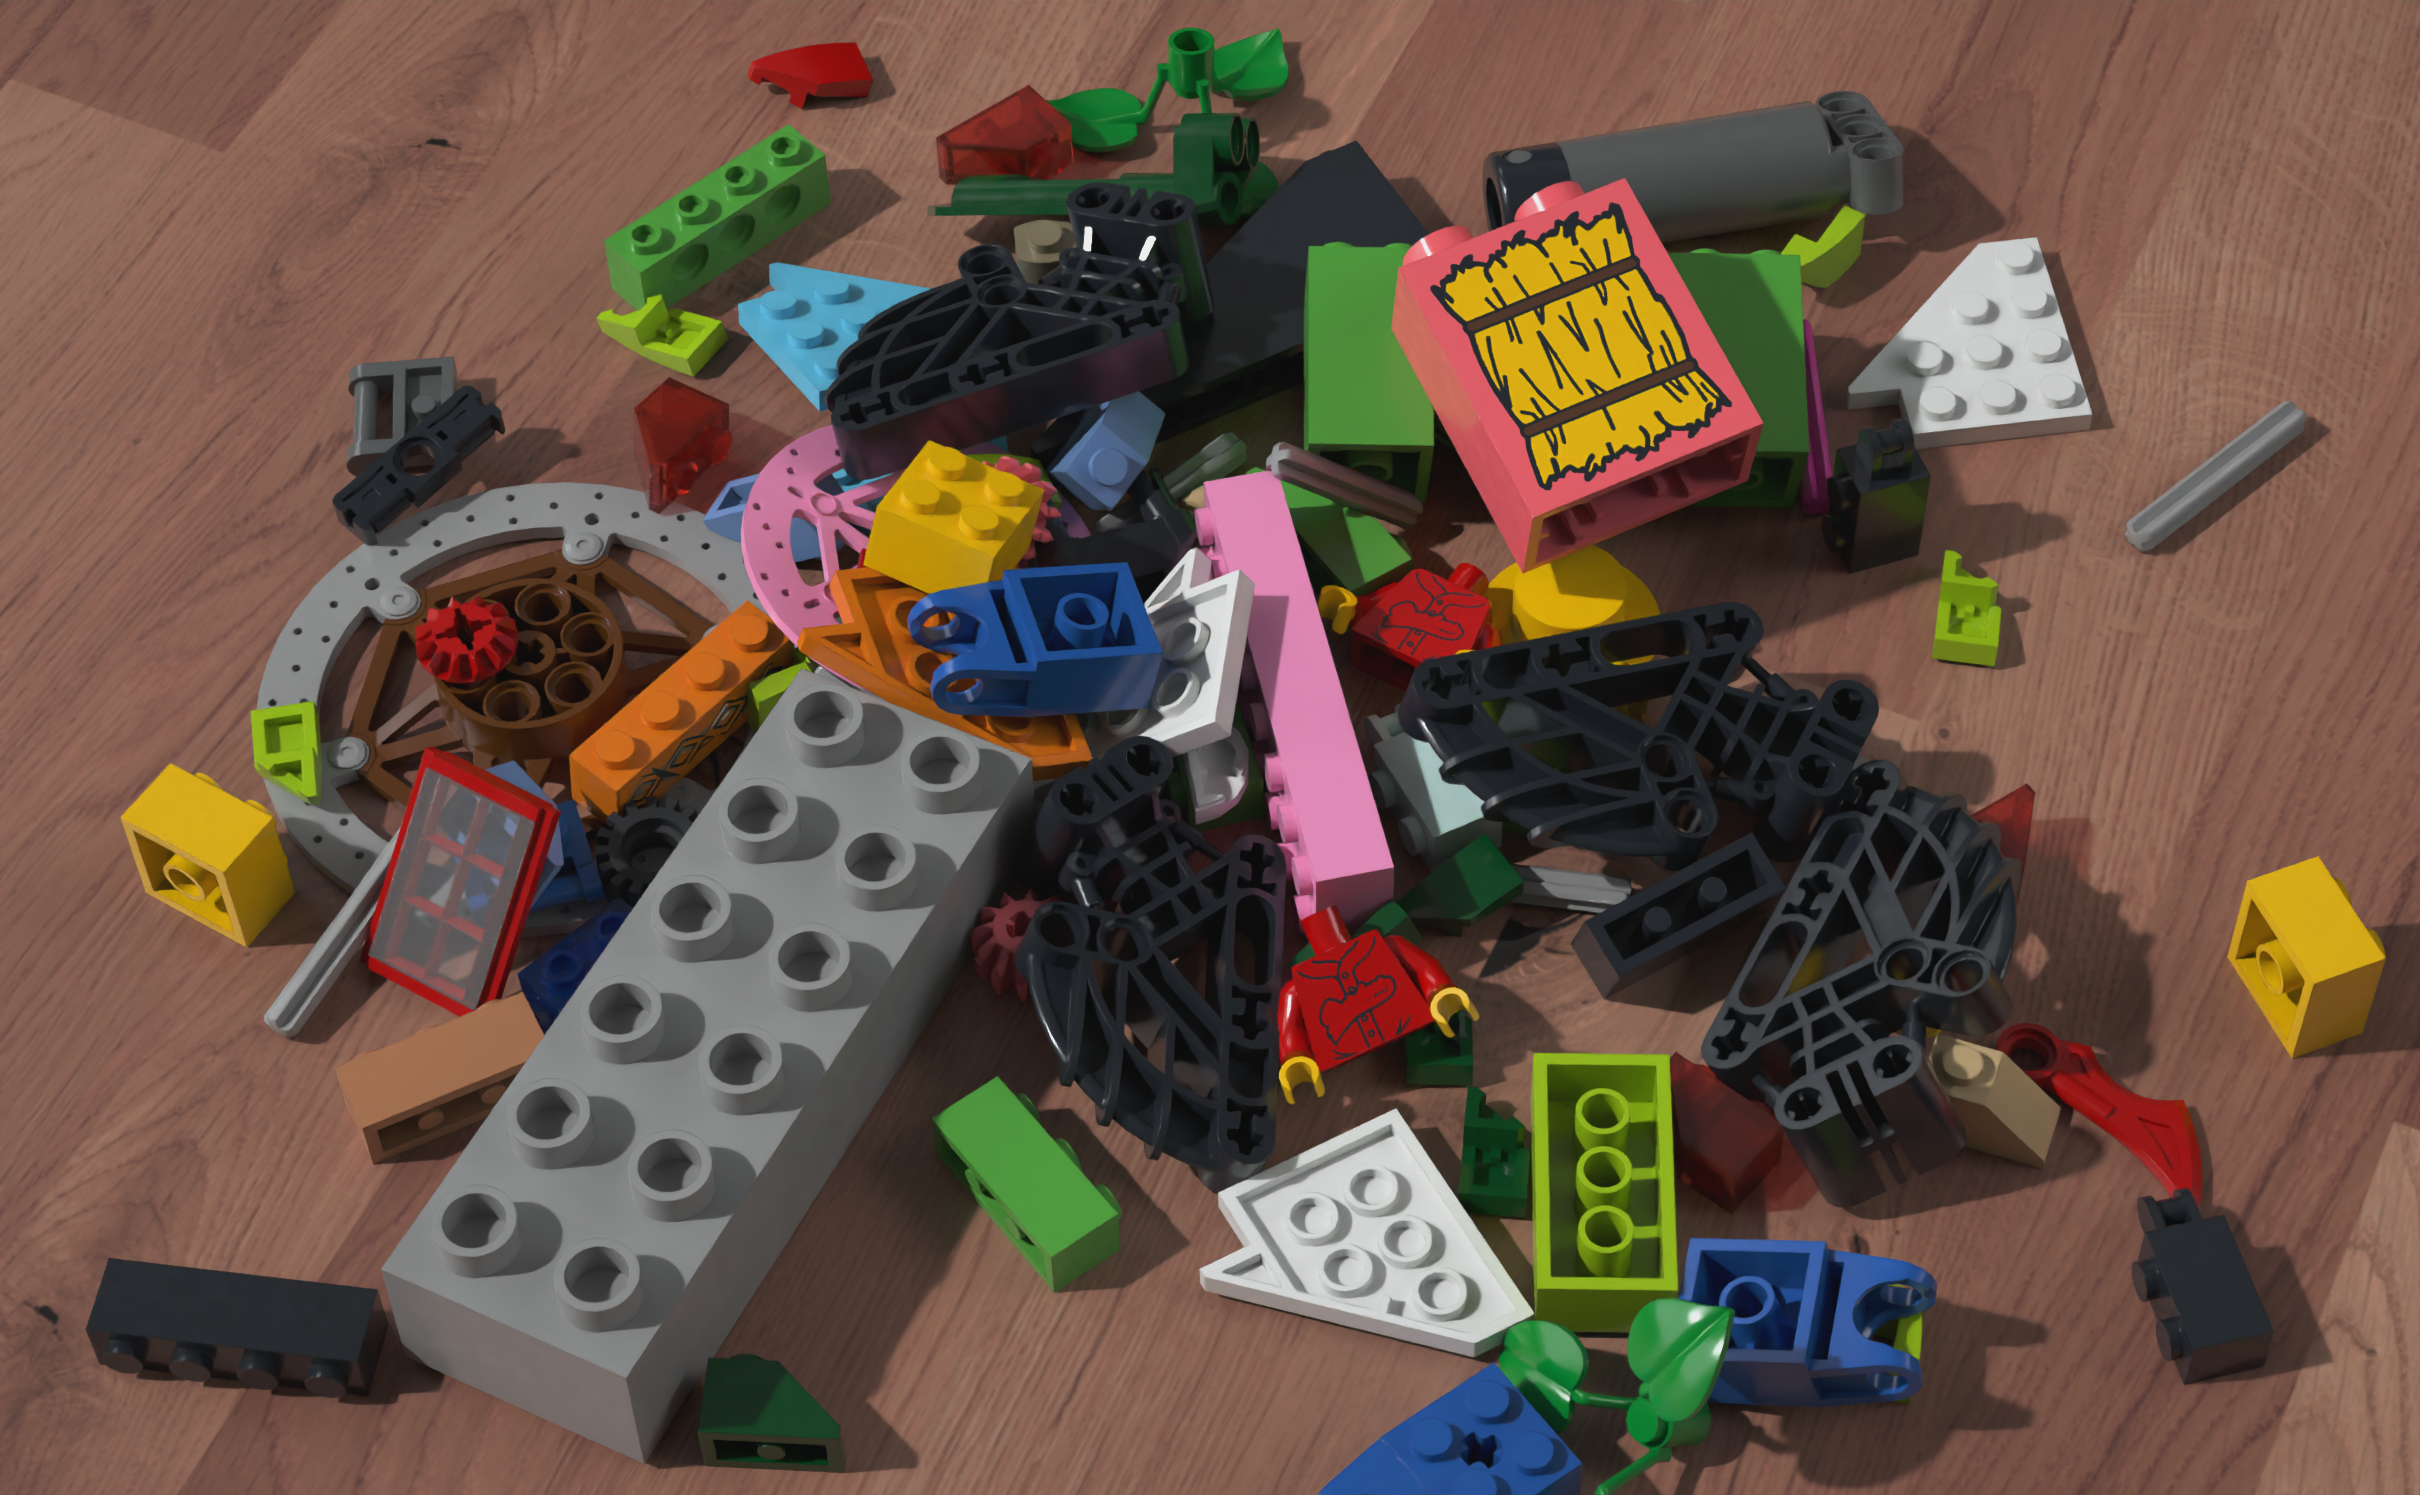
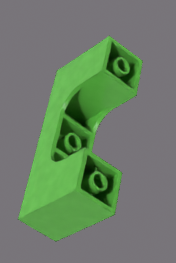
[1304,242,1809,508]

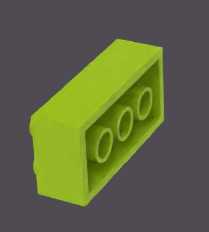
[1531,1053,1678,1333]

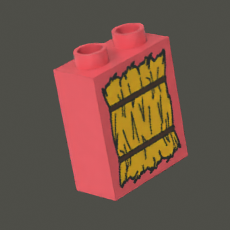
[1391,178,1764,574]

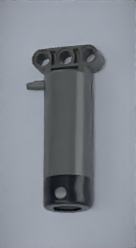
[1482,91,1904,244]

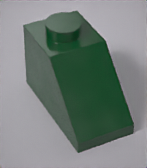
[697,1354,846,1473]

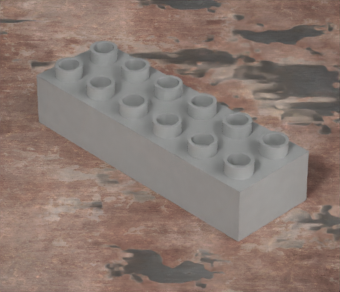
[381,668,1036,1464]

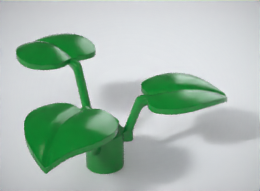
[1039,28,1289,219]
[1499,1298,1735,1495]

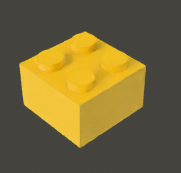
[863,440,1044,594]
[120,763,295,947]
[2227,856,2386,1059]

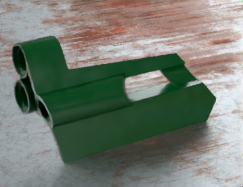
[928,113,1260,225]

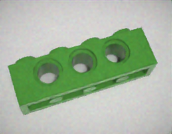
[604,124,831,311]

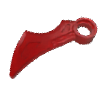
[1995,1023,2202,1210]

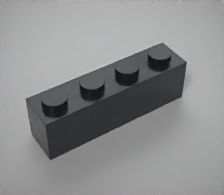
[85,1258,389,1398]

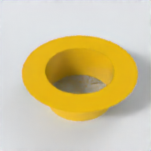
[1482,545,1660,665]

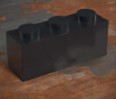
[1570,832,1786,999]

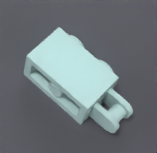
[1364,703,1502,872]

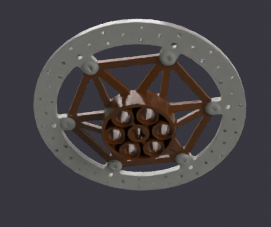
[257,482,797,937]

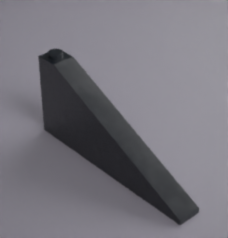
[1030,140,1429,487]

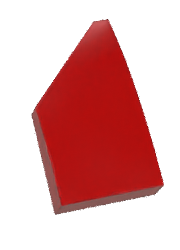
[747,42,873,109]

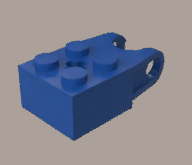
[907,562,1163,717]
[1679,1238,1937,1407]
[1318,1362,1582,1495]

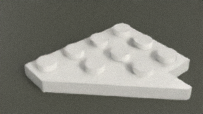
[1846,237,2092,449]
[1033,547,1255,801]
[1199,1109,1535,1357]

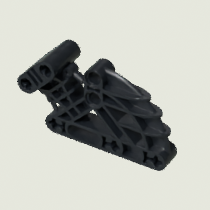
[825,182,1215,480]
[1398,602,1879,871]
[1014,736,1286,1195]
[1701,760,2022,1208]

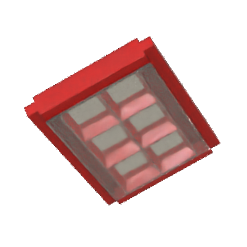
[360,746,561,1017]

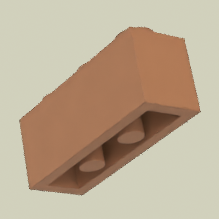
[334,991,544,1164]

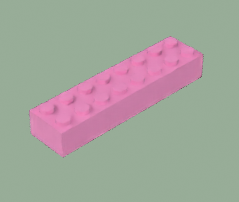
[1195,470,1394,936]

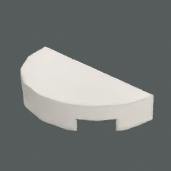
[1181,727,1249,825]

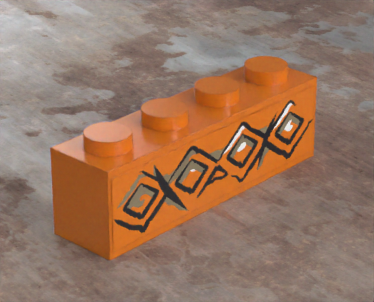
[569,600,794,826]

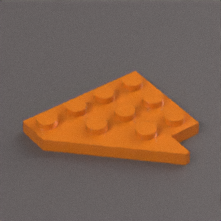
[797,565,1093,781]

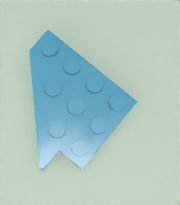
[738,262,931,412]

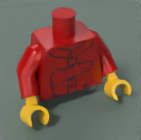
[1316,563,1502,691]
[1277,905,1479,1104]

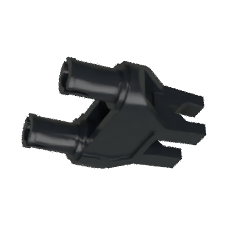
[1034,468,1197,604]

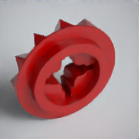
[415,594,518,683]

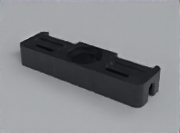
[332,385,505,546]

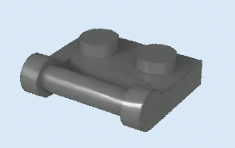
[346,356,457,476]

